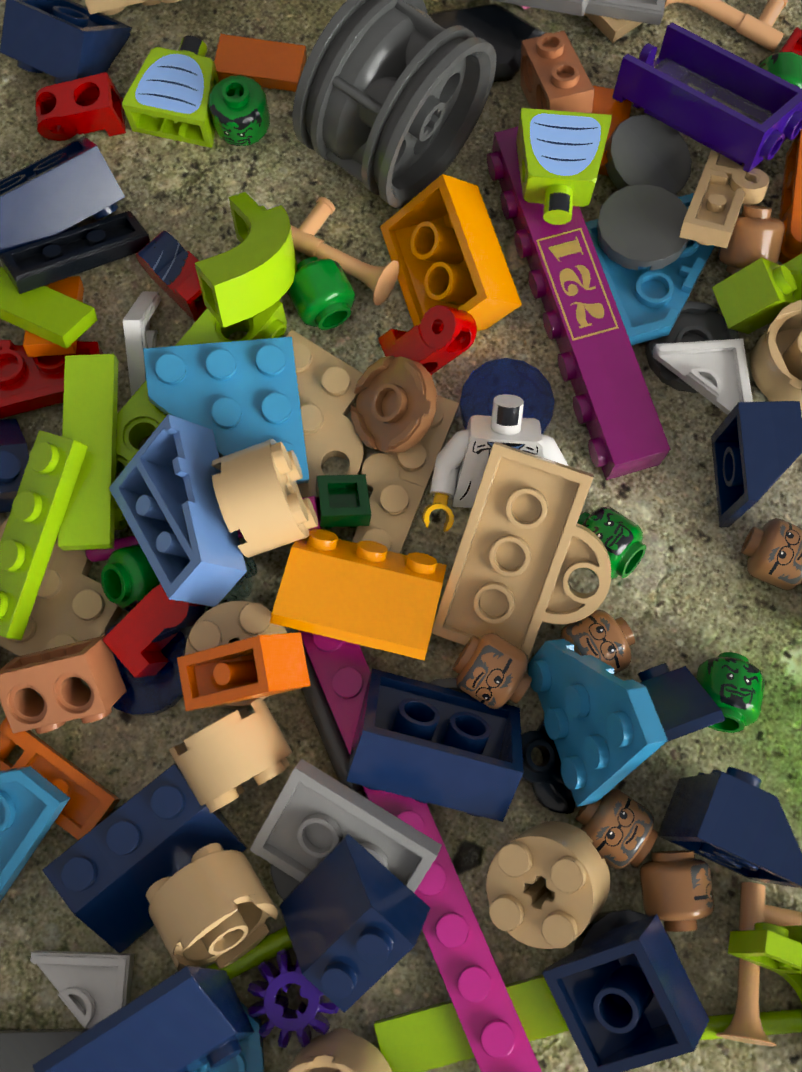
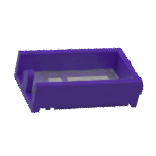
[612,23,802,173]

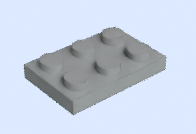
[249,759,442,893]

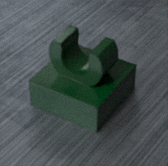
[315,474,371,529]

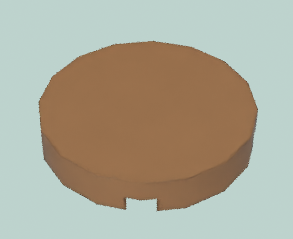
[351,356,437,454]

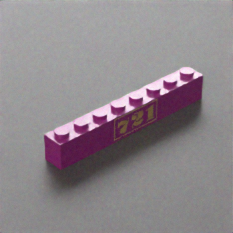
[487,127,671,480]

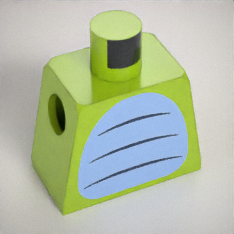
[122,35,219,148]
[516,108,612,225]

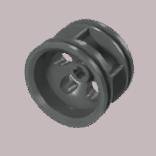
[292,0,497,208]

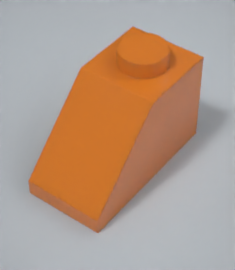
[177,632,311,711]

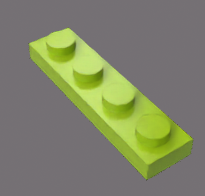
[0,430,88,641]

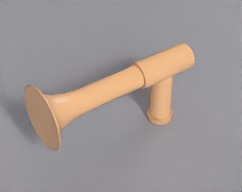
[665,0,788,52]
[290,197,399,306]
[716,882,802,1047]

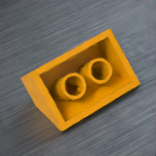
[380,174,522,332]
[270,529,447,661]

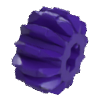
[248,949,339,1048]

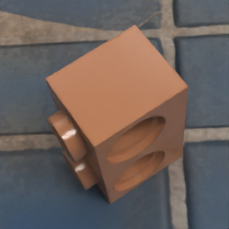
[520,31,594,113]
[0,635,127,734]

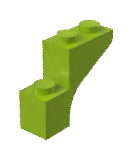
[712,254,802,334]

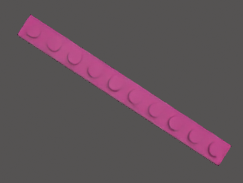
[298,630,542,1072]

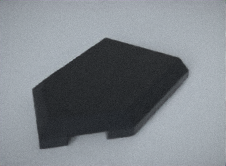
[427,3,546,82]

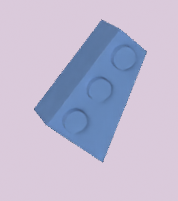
[109,414,247,607]

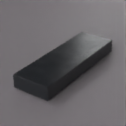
[0,211,150,294]

